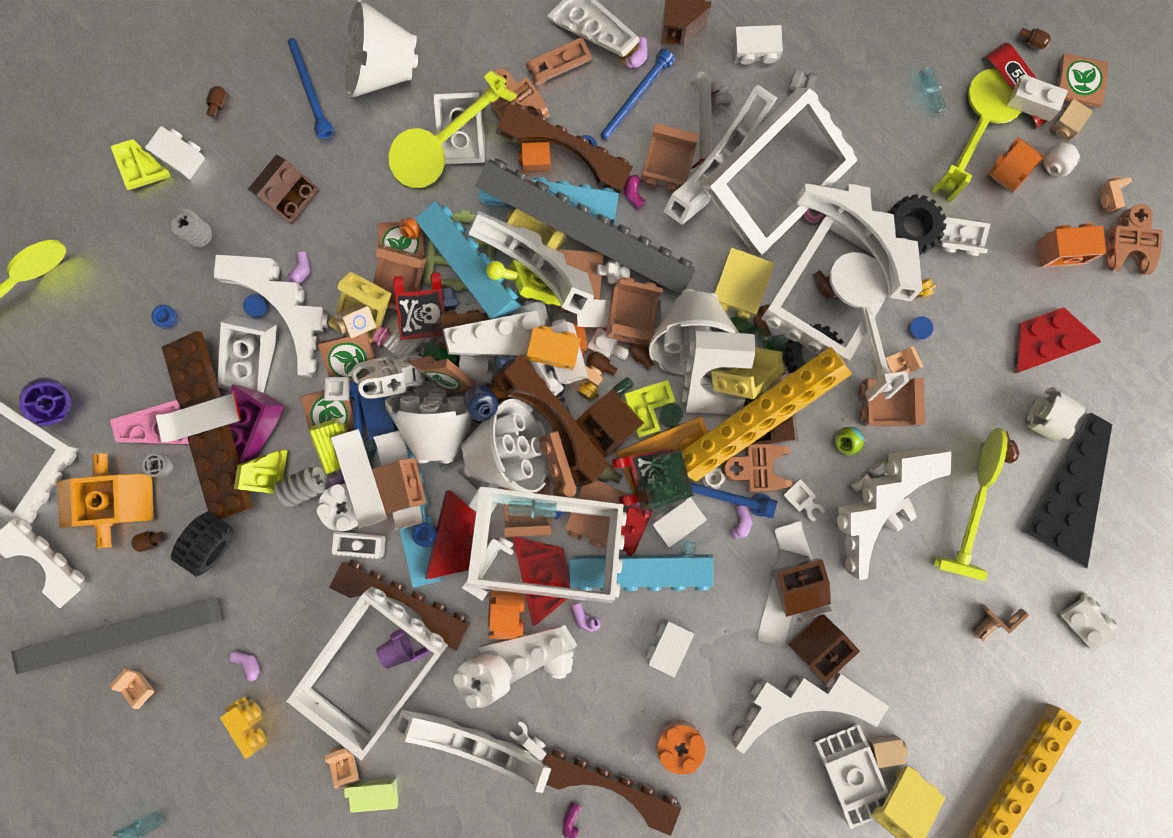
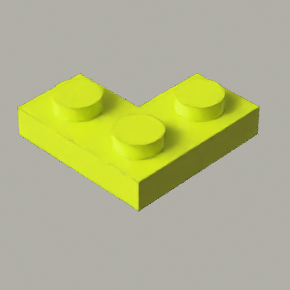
[624,380,676,438]

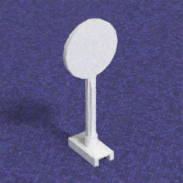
[830,252,909,401]

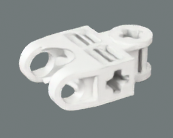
[352,355,425,398]

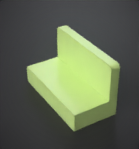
[344,778,398,813]

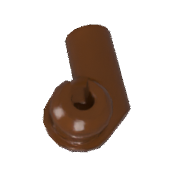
[753,304,772,340]

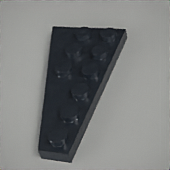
[1022,413,1113,569]

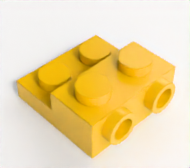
[220,697,267,759]

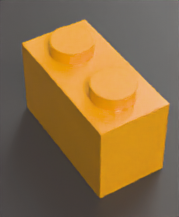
[526,326,581,371]

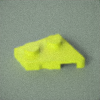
[111,139,171,190]
[234,450,288,494]

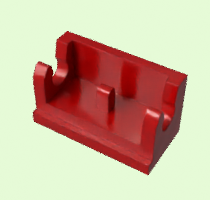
[619,504,653,556]

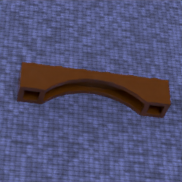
[496,103,633,194]
[492,354,609,486]
[329,559,471,651]
[543,748,682,836]

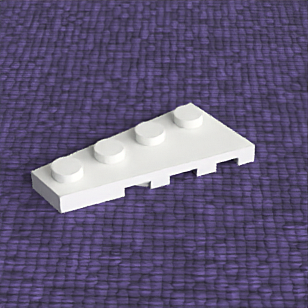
[547,0,640,57]
[443,311,541,358]
[478,624,577,685]

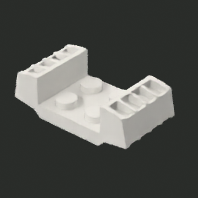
[813,724,889,830]

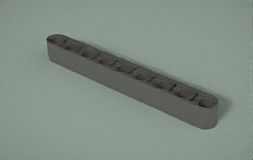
[11,597,222,674]

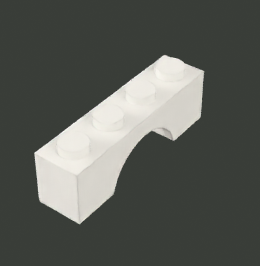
[0,518,87,608]

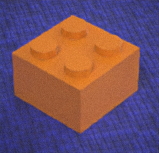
[1038,223,1106,267]

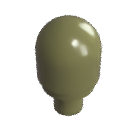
[597,464,622,484]

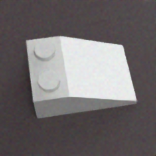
[433,90,485,164]
[217,315,277,393]

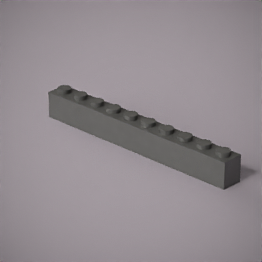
[475,158,695,295]

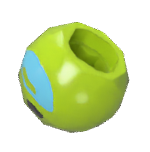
[835,427,865,456]

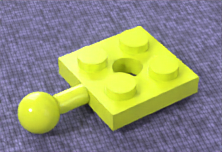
[486,260,561,306]

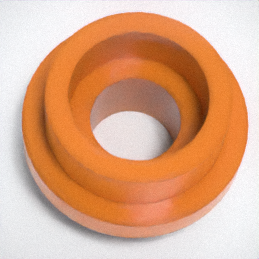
[399,217,421,240]

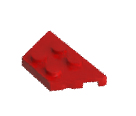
[1014,307,1101,373]
[424,490,476,580]
[513,537,570,626]

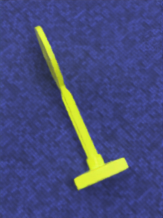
[931,69,1022,202]
[388,71,517,188]
[0,240,66,298]
[933,428,1007,581]

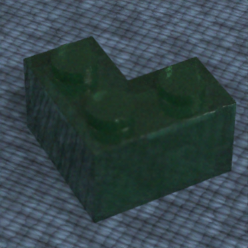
[634,450,694,510]

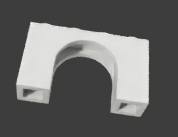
[682,331,755,415]

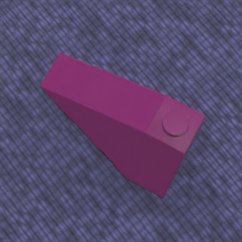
[228,384,284,464]

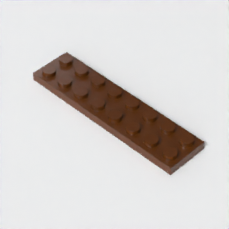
[162,331,253,520]

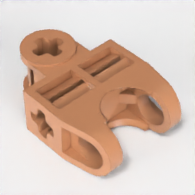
[490,69,550,121]
[1106,204,1163,275]
[721,444,792,492]

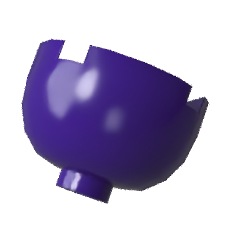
[19,378,71,426]

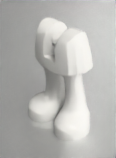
[850,460,917,533]

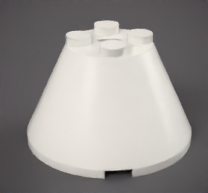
[345,0,418,97]
[649,289,739,377]
[385,385,474,463]
[461,398,549,493]

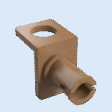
[972,604,1029,642]

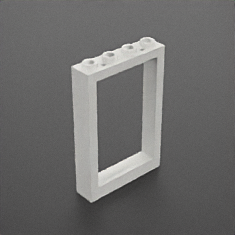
[700,88,857,255]
[761,215,889,364]
[0,397,79,524]
[467,487,627,603]
[286,587,448,760]

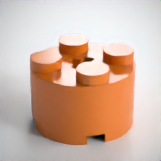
[988,137,1045,193]
[488,591,525,639]
[656,720,706,774]

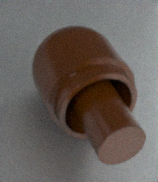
[1018,28,1051,50]
[206,86,227,118]
[813,270,837,299]
[629,343,655,370]
[587,351,618,376]
[1004,431,1020,464]
[131,531,165,552]

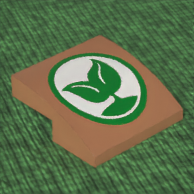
[1056,53,1108,108]
[378,222,426,257]
[318,332,376,383]
[410,356,476,392]
[301,390,353,432]

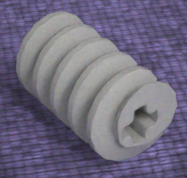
[168,208,212,247]
[274,466,328,507]

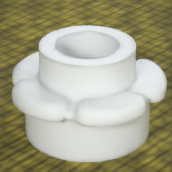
[702,467,725,489]

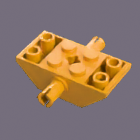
[57,453,154,548]

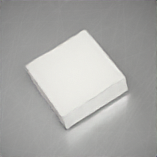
[324,377,350,401]

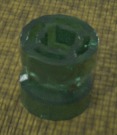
[659,403,683,428]

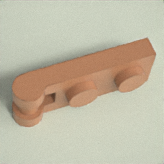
[526,37,592,86]
[540,431,576,498]

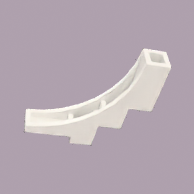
[663,85,777,225]
[796,183,923,301]
[468,211,594,317]
[214,255,330,378]
[454,280,588,384]
[837,446,951,580]
[733,673,889,754]
[393,710,551,793]

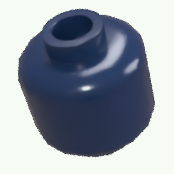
[463,385,498,421]

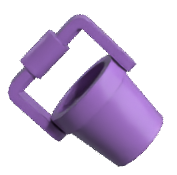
[376,628,431,669]

